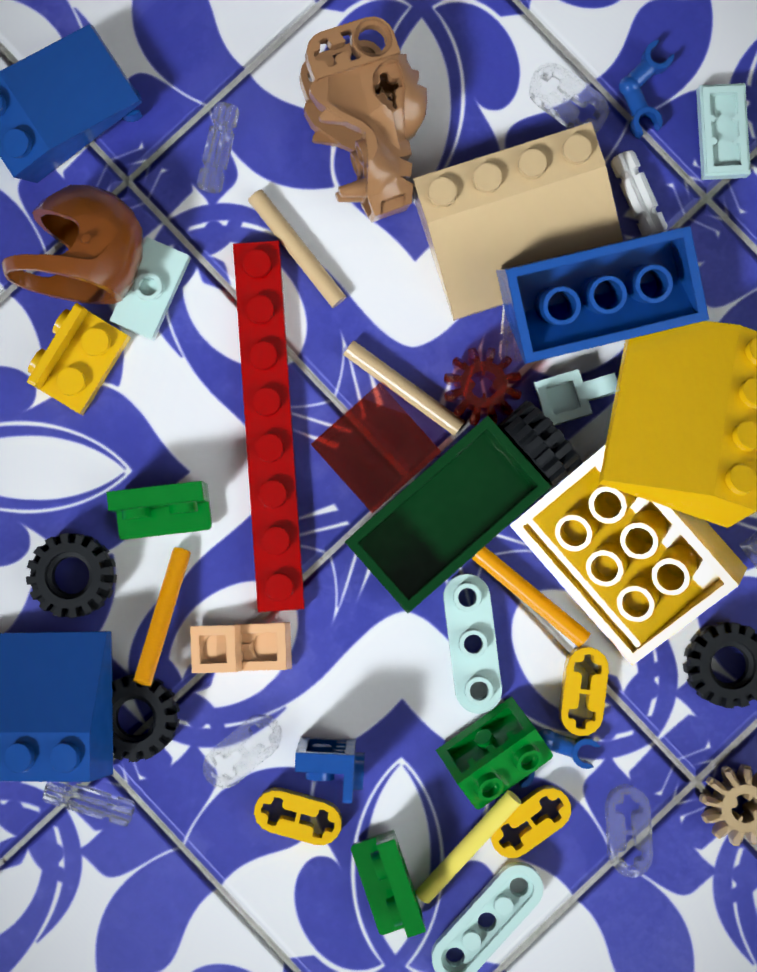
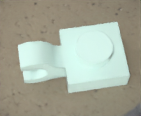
[534,369,617,426]

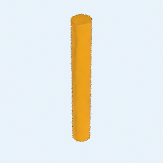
[472,546,591,648]
[133,547,191,686]

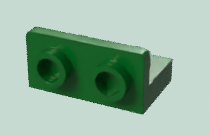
[106,481,212,540]
[436,696,553,810]
[351,830,426,938]

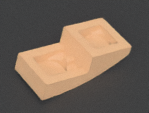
[190,622,292,673]

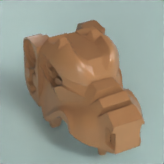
[299,16,427,223]

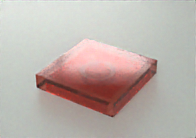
[311,383,441,514]

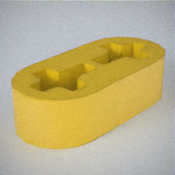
[559,646,609,736]
[490,785,571,858]
[254,787,342,845]

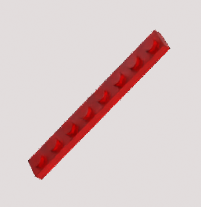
[233,240,305,612]

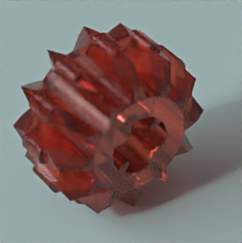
[443,348,522,426]

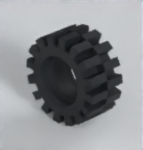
[498,400,582,489]
[26,533,117,618]
[683,622,757,708]
[112,674,180,762]

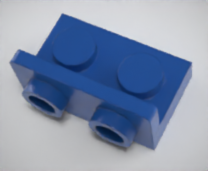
[295,737,365,803]

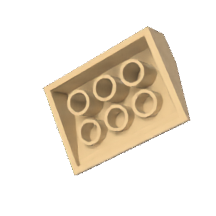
[412,122,623,321]

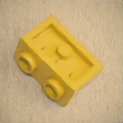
[27,303,131,416]

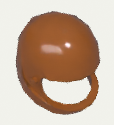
[2,185,143,305]

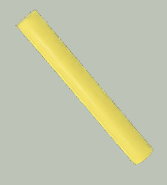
[415,790,522,904]

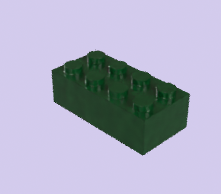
[345,416,551,614]

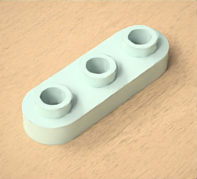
[443,574,502,714]
[431,862,543,972]

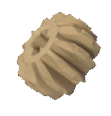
[699,764,757,846]

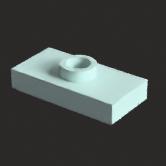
[696,83,751,180]
[109,237,191,341]

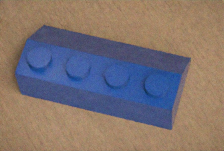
[496,226,709,364]

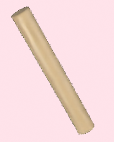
[248,189,347,308]
[343,340,465,436]

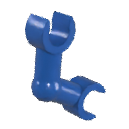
[619,40,674,139]
[519,729,600,788]

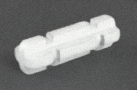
[611,150,667,236]

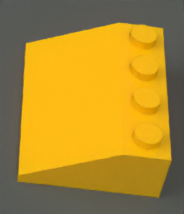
[599,321,757,528]
[510,442,747,665]

